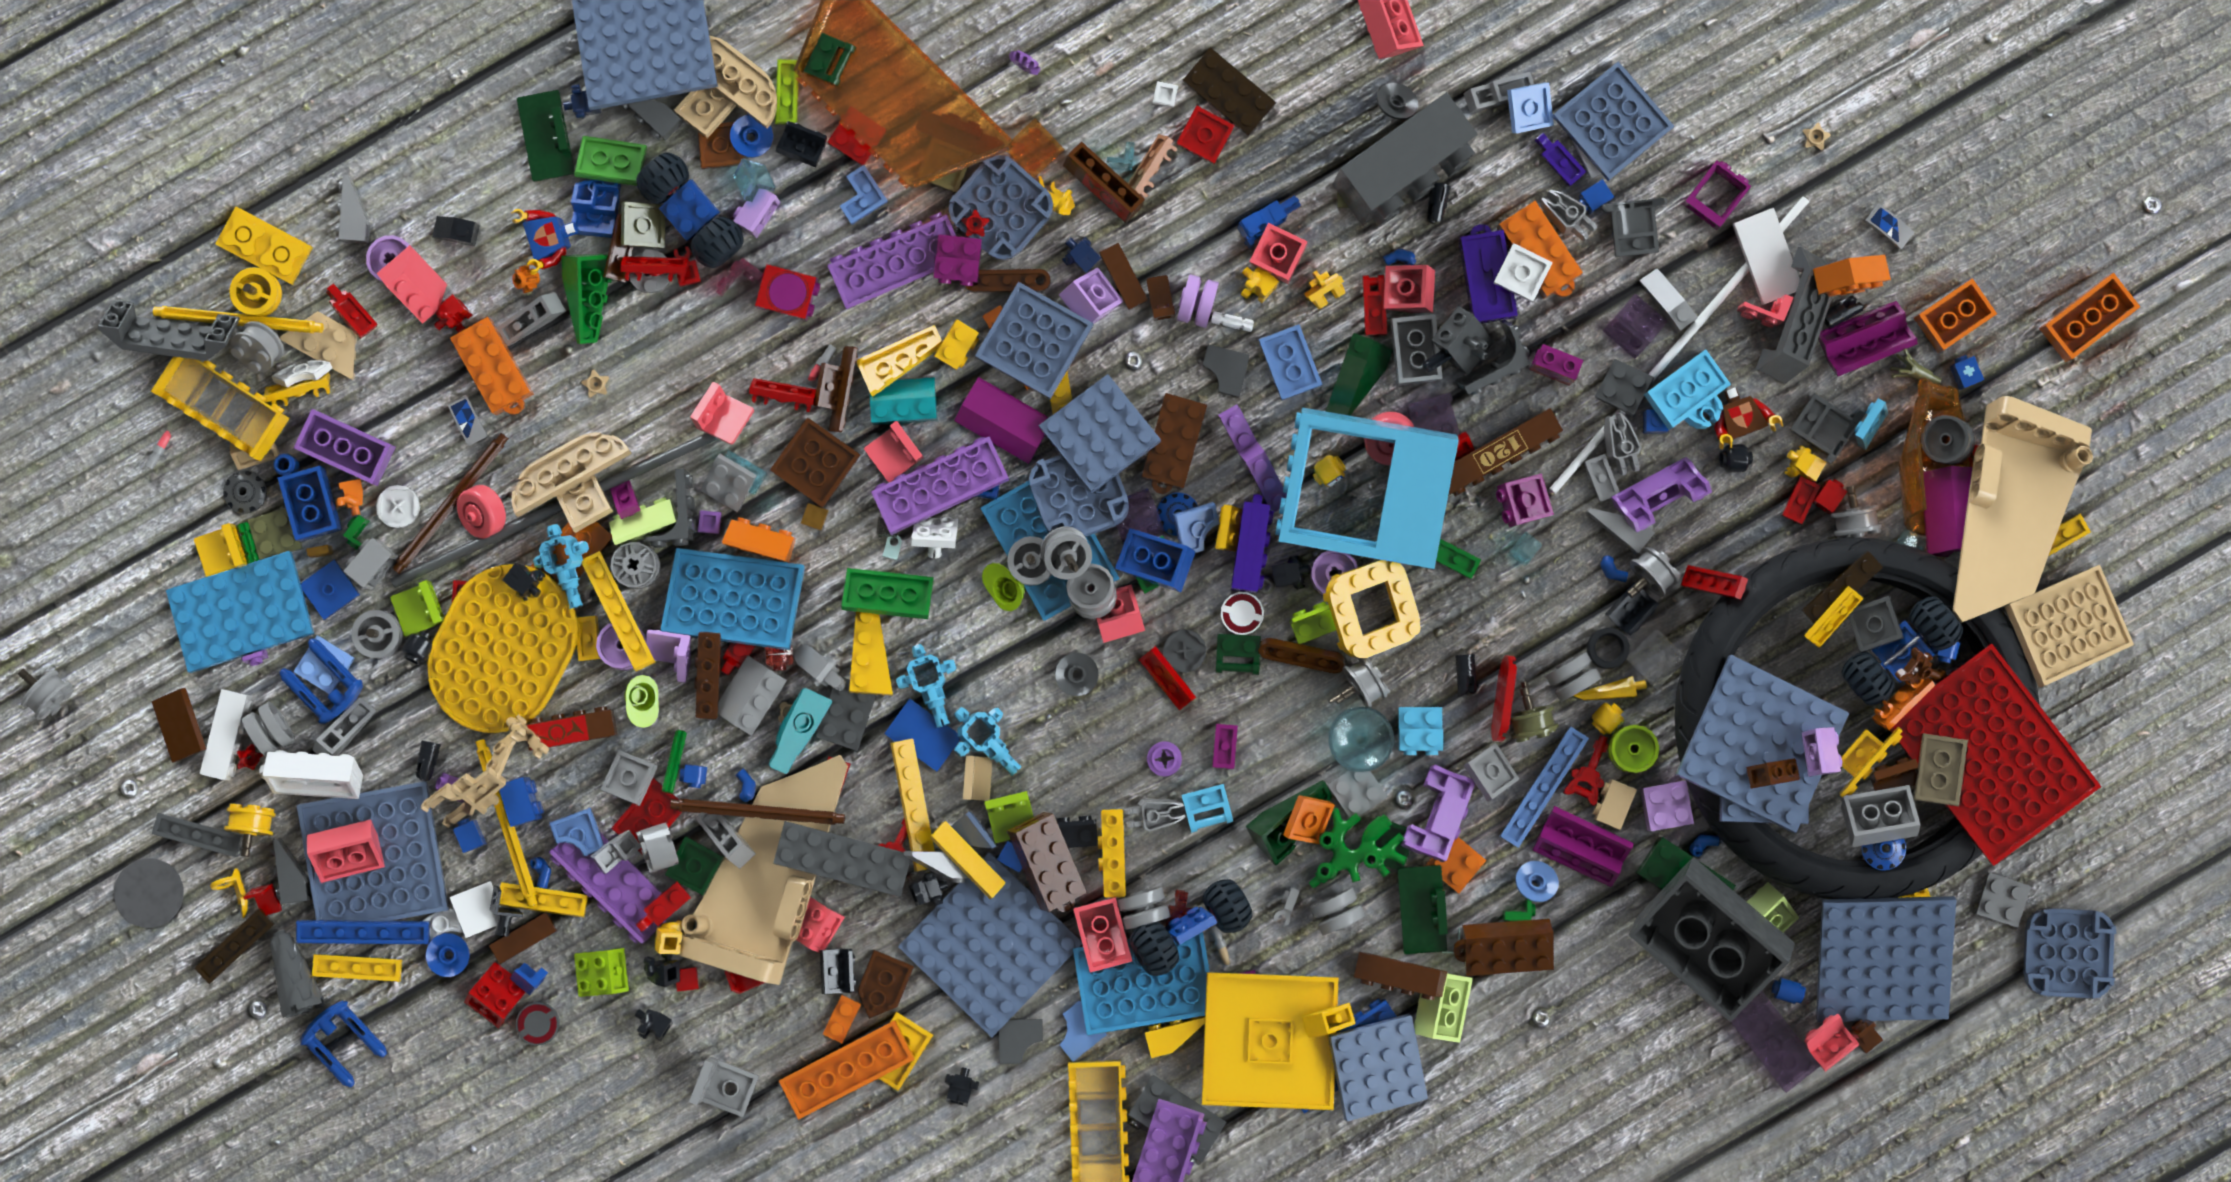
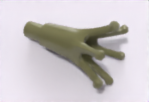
[1890,348,1942,386]

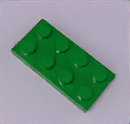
[841,568,934,619]

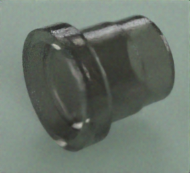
[876,517,898,539]

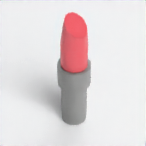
[808,344,836,381]
[145,431,171,470]

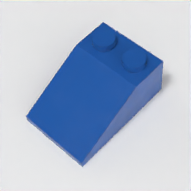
[1115,528,1196,593]

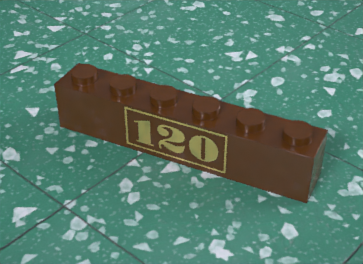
[1448,408,1563,497]

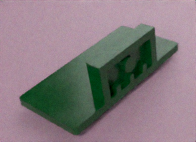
[517,90,575,182]
[1398,865,1448,954]

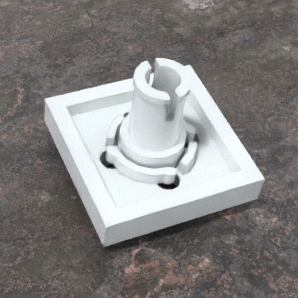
[911,517,958,558]

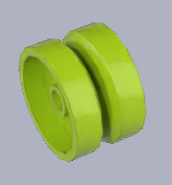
[1607,725,1659,773]

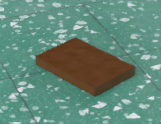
[151,687,206,763]

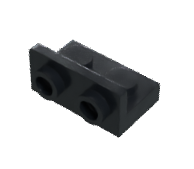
[1057,816,1098,848]

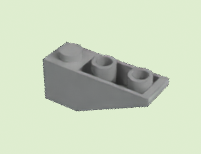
[336,175,370,244]

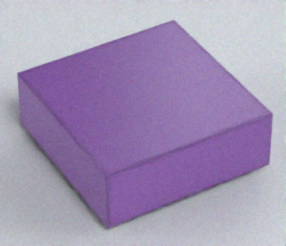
[697,510,722,534]

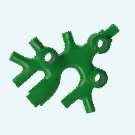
[1309,808,1407,889]

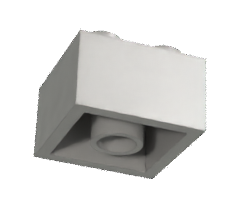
[344,538,399,590]

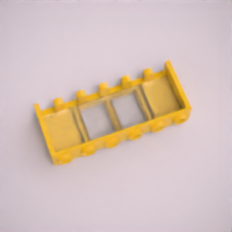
[151,356,290,461]
[1068,1060,1129,1182]

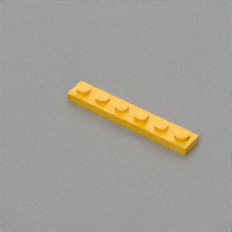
[582,551,655,672]
[890,739,935,872]

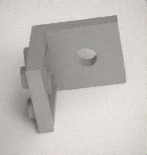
[689,1057,759,1117]

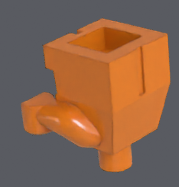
[335,479,363,516]

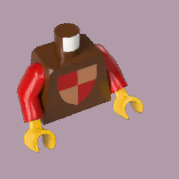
[1714,387,1783,449]

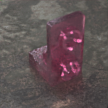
[716,258,763,297]

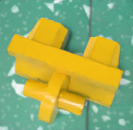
[1303,270,1345,309]

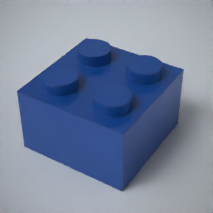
[499,777,544,827]

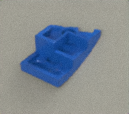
[571,179,621,238]

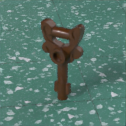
[1895,647,1948,684]

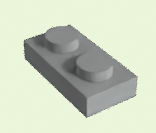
[1584,454,1619,502]

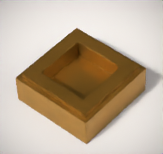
[801,503,829,531]
[306,545,333,558]

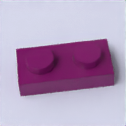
[610,480,641,519]
[1212,724,1238,769]

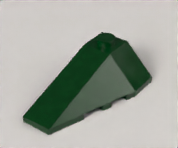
[1325,333,1393,416]
[1246,780,1332,866]

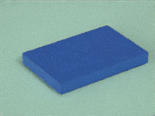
[884,698,961,772]

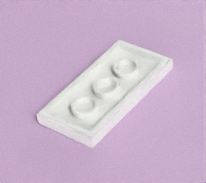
[1732,208,1800,305]

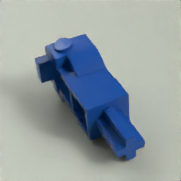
[1237,195,1301,249]

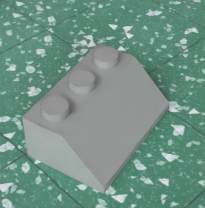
[718,655,787,736]

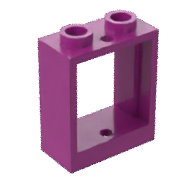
[1682,160,1751,230]

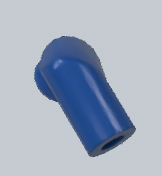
[1383,249,1416,266]
[1600,555,1628,583]
[736,768,756,802]
[1689,835,1720,857]
[530,857,551,889]

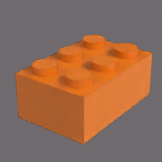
[1813,255,1891,297]
[1914,278,1997,353]

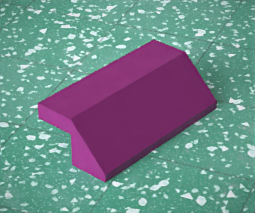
[1818,301,1918,377]
[954,377,1049,464]
[1921,466,1972,557]
[1533,806,1634,887]

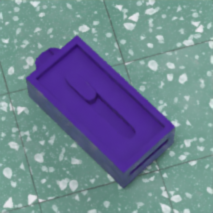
[1458,224,1518,324]
[1230,494,1274,594]

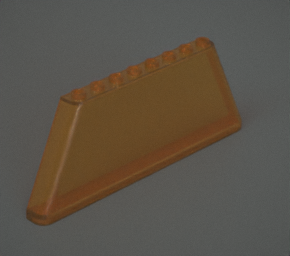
[794,0,1016,189]

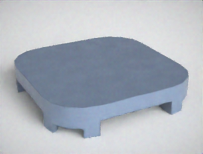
[949,155,1054,260]
[1029,455,1129,537]
[2023,908,2117,999]

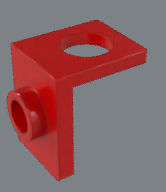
[243,883,282,915]
[724,971,765,994]

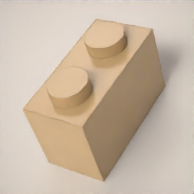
[1592,779,1637,830]

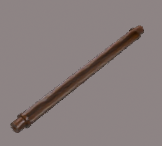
[392,433,509,574]
[670,799,845,825]

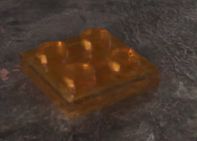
[1004,118,1065,179]

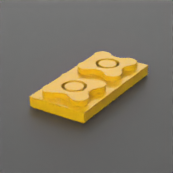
[215,206,313,285]

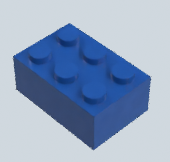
[278,466,343,542]

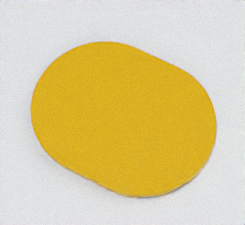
[427,564,578,733]

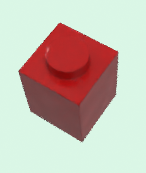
[1813,479,1847,514]

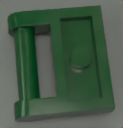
[804,33,856,87]
[1215,634,1261,675]

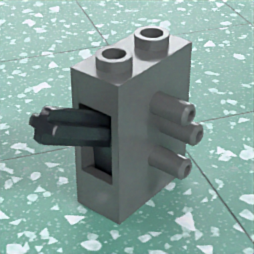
[1422,306,1494,375]

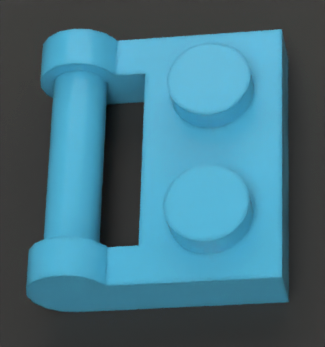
[1181,784,1233,833]

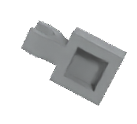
[1273,887,1300,926]

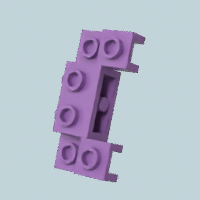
[1611,457,1712,533]
[1400,765,1475,862]

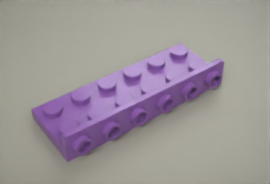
[827,212,956,309]
[871,437,1010,535]
[549,832,676,944]
[1132,1099,1207,1182]

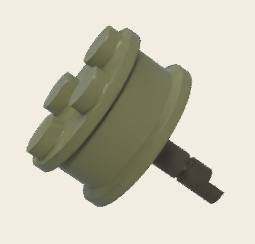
[1510,681,1559,743]

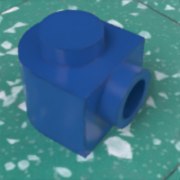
[1930,642,1960,663]
[679,764,708,788]

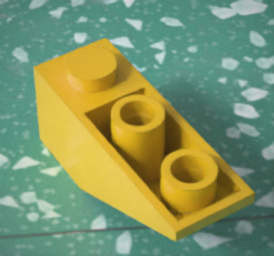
[1144,1016,1205,1058]

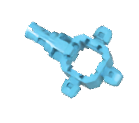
[533,524,589,609]
[896,644,957,728]
[954,707,1021,776]

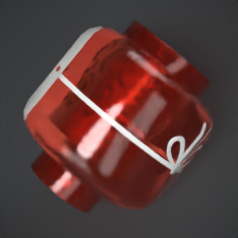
[765,644,794,671]

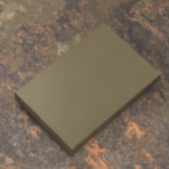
[1913,733,1968,806]

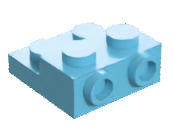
[1398,707,1443,755]

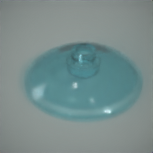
[1328,707,1394,772]

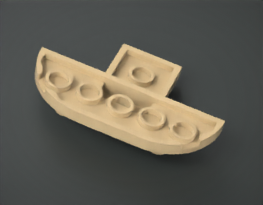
[674,36,777,139]
[512,432,632,533]

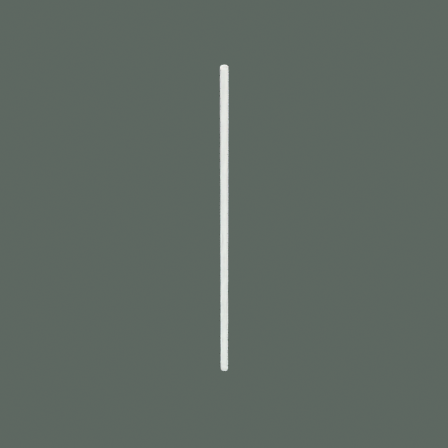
[1549,197,1809,494]

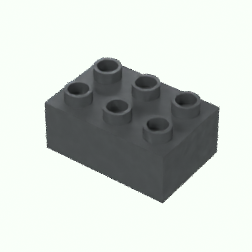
[1332,92,1478,227]
[1629,857,1795,1022]

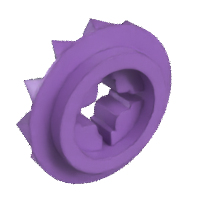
[1009,50,1041,75]
[1147,742,1182,776]

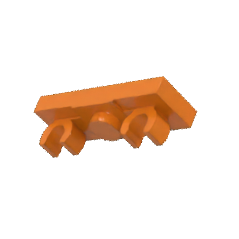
[1872,678,1935,730]

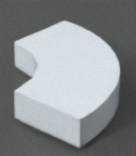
[272,360,332,388]
[423,909,462,942]

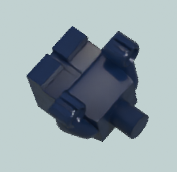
[563,84,601,119]
[1062,237,1101,273]

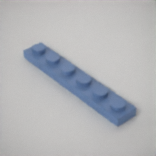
[1500,726,1589,848]

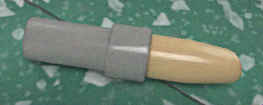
[1210,925,1230,965]

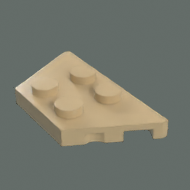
[280,311,357,380]

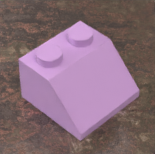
[733,186,780,239]
[1059,267,1124,323]
[1802,727,1842,777]

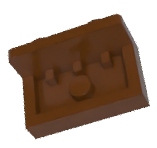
[1870,758,1919,791]

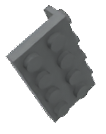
[1127,1075,1227,1166]

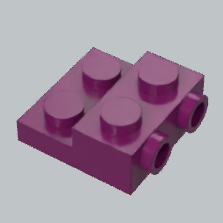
[934,234,982,286]
[1496,473,1554,528]

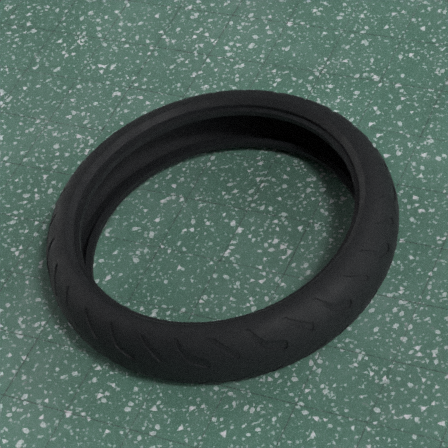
[1674,538,2039,899]

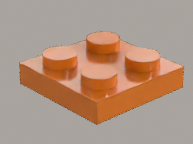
[1283,795,1335,844]
[1425,837,1486,894]

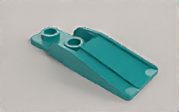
[768,687,832,774]

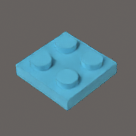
[1854,398,1888,450]

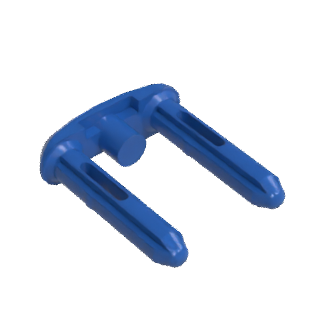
[279,638,363,724]
[300,1001,387,1087]

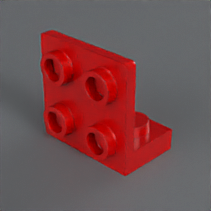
[464,962,526,1028]

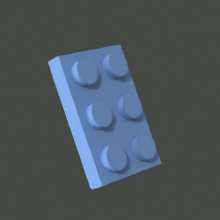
[1258,324,1322,401]

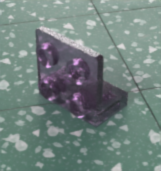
[1603,294,1667,359]
[1407,392,1460,436]
[1116,488,1166,545]

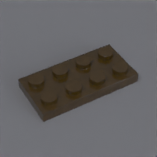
[1183,47,1276,136]

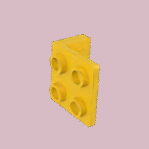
[194,523,248,577]

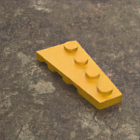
[849,612,893,696]

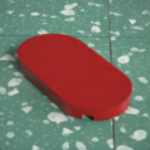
[1491,655,1517,742]

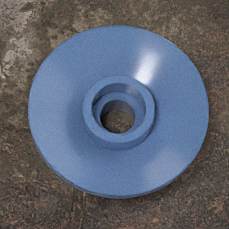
[1515,861,1559,902]

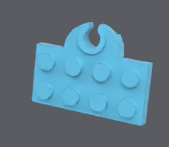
[1644,350,1731,430]

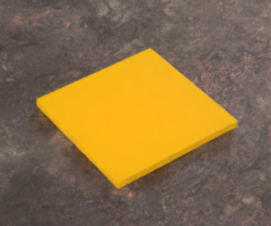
[1202,972,1339,1110]

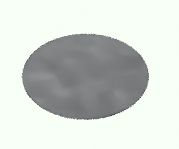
[114,858,184,928]

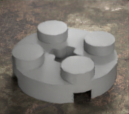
[630,249,670,293]

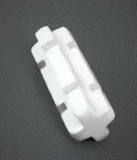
[1211,311,1254,332]

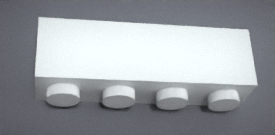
[200,689,253,780]

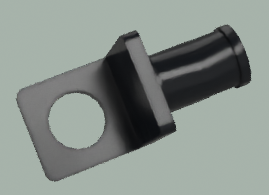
[490,885,523,936]

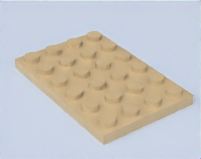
[2004,565,2134,688]

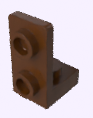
[1146,275,1175,321]
[1746,758,1800,789]
[1849,1019,1883,1054]

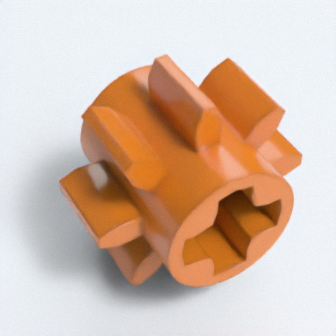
[512,265,540,293]

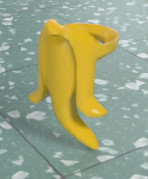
[1038,176,1075,215]
[210,868,248,918]

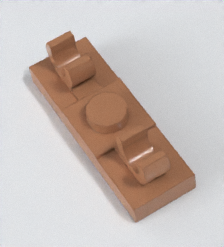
[1128,134,1177,197]

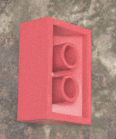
[1358,0,1424,59]
[377,245,447,324]
[307,819,385,883]

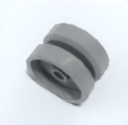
[1066,564,1117,619]
[1545,652,1602,702]
[242,701,295,757]
[1117,887,1171,930]
[1310,887,1366,936]

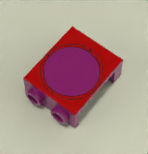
[755,264,821,322]
[1529,344,1584,386]

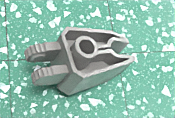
[1540,190,1598,241]
[1604,413,1642,476]
[793,644,847,691]
[1123,799,1185,832]

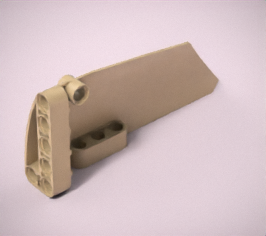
[1953,396,2093,623]
[677,755,848,985]

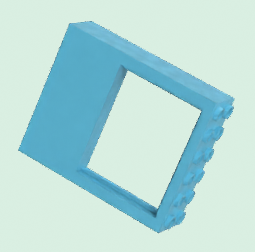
[1275,408,1459,569]

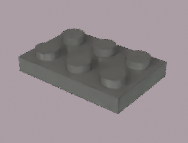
[816,677,876,751]

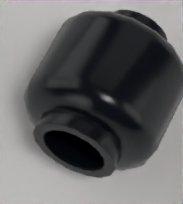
[1719,444,1753,473]
[402,631,432,665]

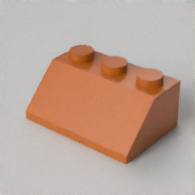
[722,517,796,563]

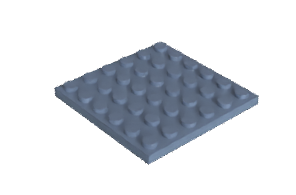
[572,0,718,111]
[1675,655,1849,833]
[297,781,449,921]
[898,852,1082,1037]
[1816,896,1956,1022]

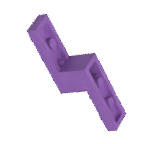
[1218,404,1287,512]

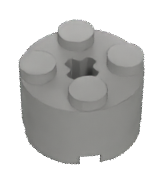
[636,822,679,873]

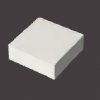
[1153,81,1178,108]

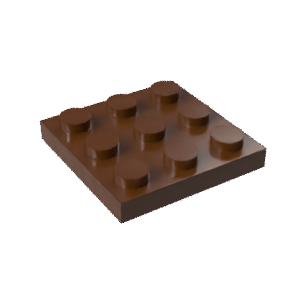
[770,417,861,508]

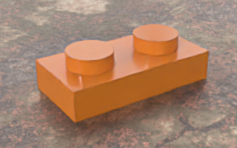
[823,994,861,1044]

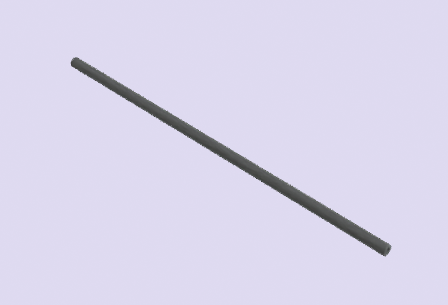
[390,421,750,588]

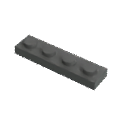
[152,813,243,857]

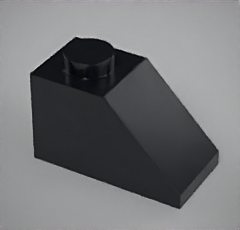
[432,216,480,247]

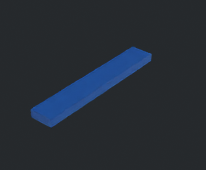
[296,920,430,944]

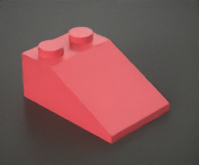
[1073,897,1132,973]

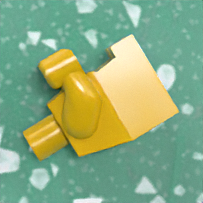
[1241,267,1279,303]
[1784,445,1827,481]
[654,920,682,955]

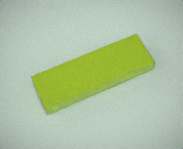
[775,59,800,125]

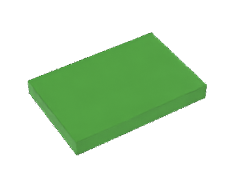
[574,136,647,186]

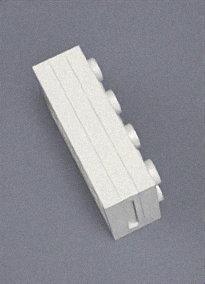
[259,750,363,799]

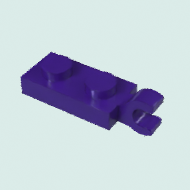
[1535,133,1586,187]

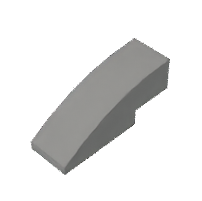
[1464,72,1534,114]

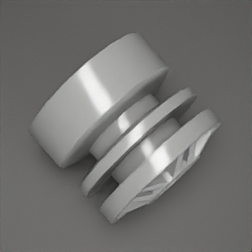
[611,542,661,589]

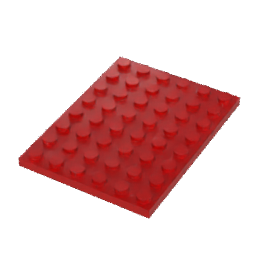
[1889,644,2102,866]

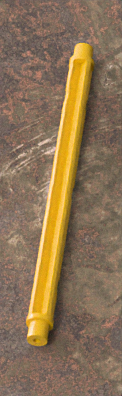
[153,306,324,334]
[475,739,537,907]

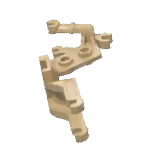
[421,714,549,828]

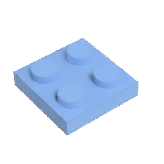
[1507,82,1554,133]
[294,635,355,694]

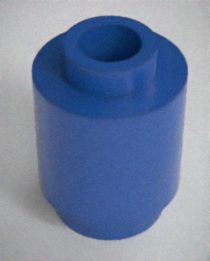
[273,454,300,476]
[1771,977,1806,1004]

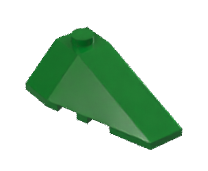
[561,254,612,344]

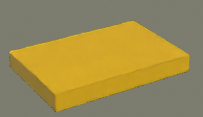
[878,1012,933,1091]

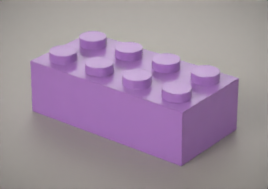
[294,409,396,486]

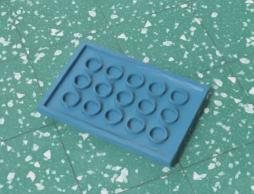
[980,481,1120,621]
[660,548,805,650]
[166,551,314,673]
[1073,932,1210,1036]

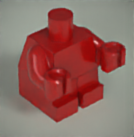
[434,294,473,333]

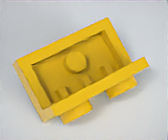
[934,319,979,370]
[1215,505,1242,552]

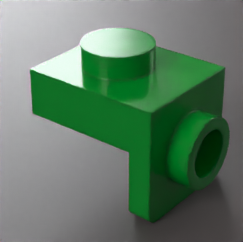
[343,514,370,550]
[1503,898,1536,922]

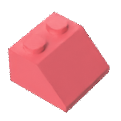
[1249,223,1308,284]
[1384,265,1435,313]
[1096,584,1145,643]

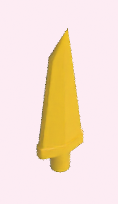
[1574,676,1647,700]

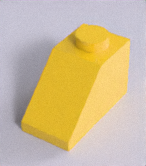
[1303,1003,1356,1038]

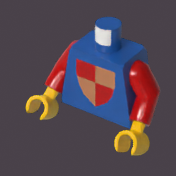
[511,209,578,275]

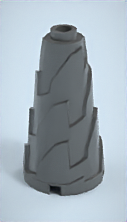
[270,930,325,1018]

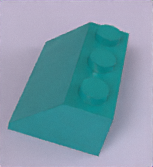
[870,377,938,425]

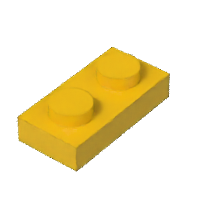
[577,616,601,661]

